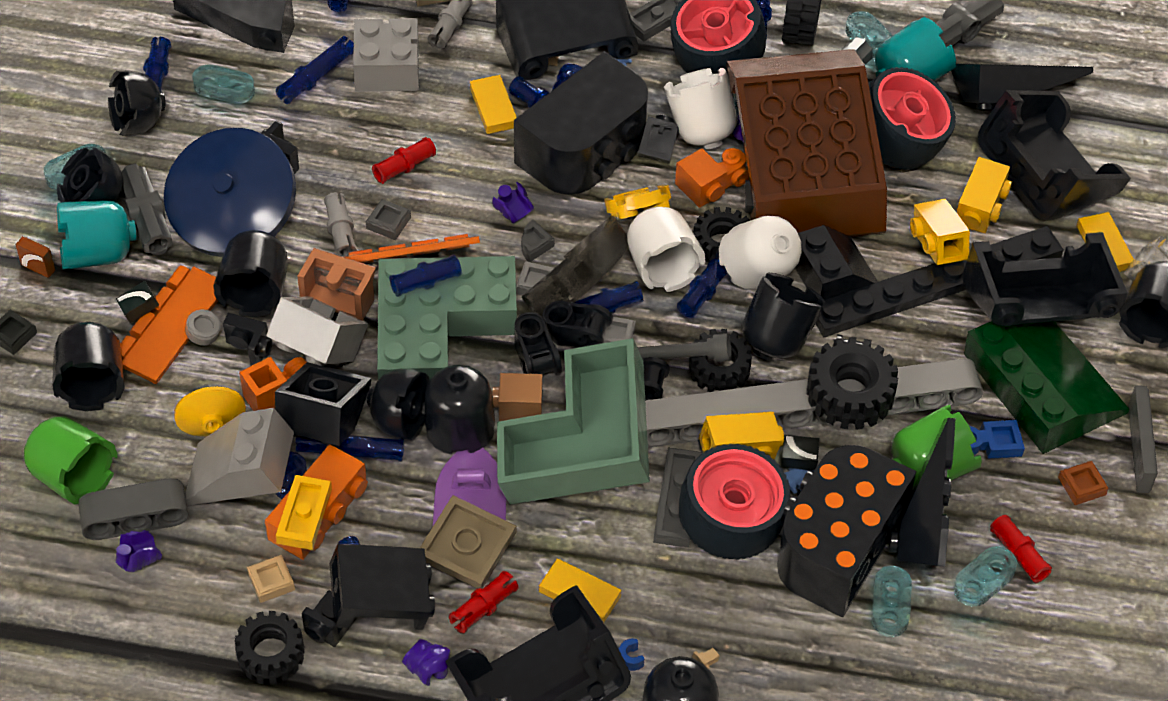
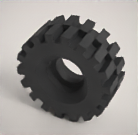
[782,0,822,46]
[806,337,899,430]

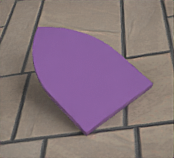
[433,448,506,525]

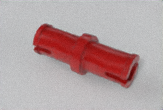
[372,137,436,184]
[990,515,1052,583]
[449,571,519,633]

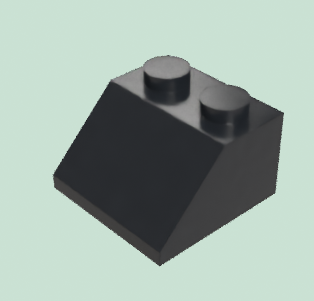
[795,225,878,300]
[275,362,371,446]

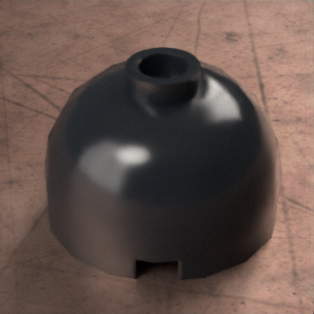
[108,70,166,136]
[57,147,123,203]
[367,368,430,440]
[643,656,719,701]

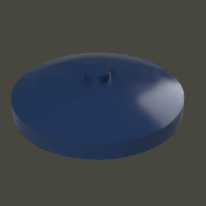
[164,128,296,257]

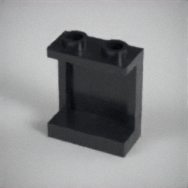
[329,544,435,630]

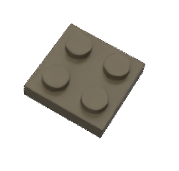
[420,495,517,589]

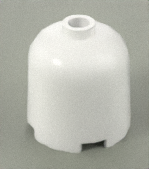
[664,68,737,149]
[627,207,705,292]
[719,216,802,289]

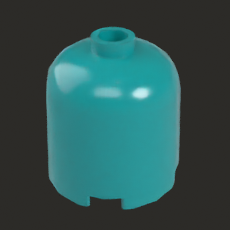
[875,17,956,82]
[57,201,136,269]

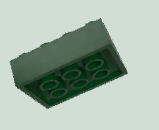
[964,321,1130,454]

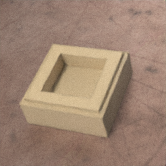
[247,555,295,603]

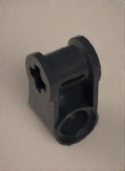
[543,300,613,347]
[514,312,562,374]

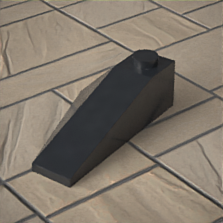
[173,0,295,53]
[951,64,1093,109]
[889,418,956,567]

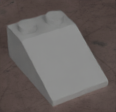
[185,408,294,506]

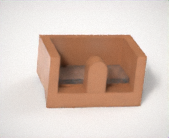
[297,248,376,321]

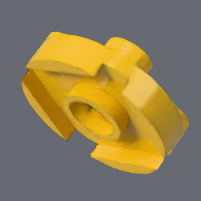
[604,185,671,219]

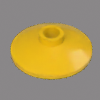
[174,386,246,437]

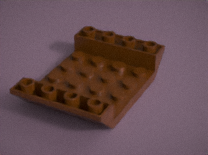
[726,49,887,237]

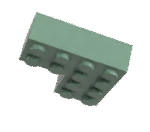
[377,256,517,380]
[497,338,650,505]

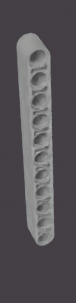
[645,359,983,448]

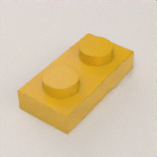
[276,475,332,550]

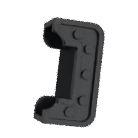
[496,0,638,82]
[978,90,1131,221]
[962,232,1128,326]
[445,585,631,701]

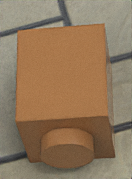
[492,373,542,421]

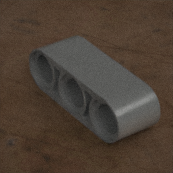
[78,478,188,540]

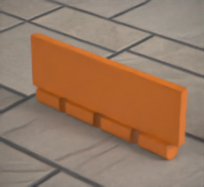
[344,234,480,264]
[120,265,218,384]

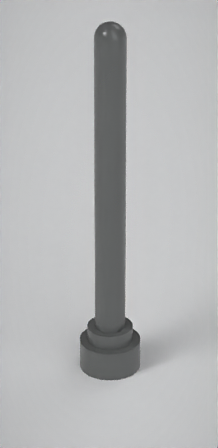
[637,333,731,362]

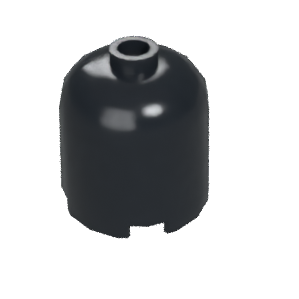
[213,230,288,317]
[1119,261,1168,348]
[742,272,825,360]
[52,321,125,411]
[424,365,495,454]

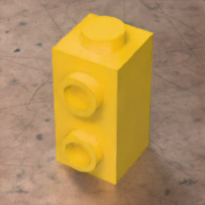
[957,157,1012,234]
[910,199,970,265]
[699,412,784,460]

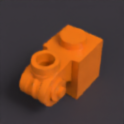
[675,148,749,208]
[239,357,307,411]

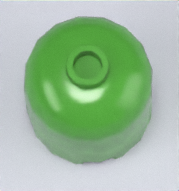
[891,404,982,488]
[24,417,118,505]

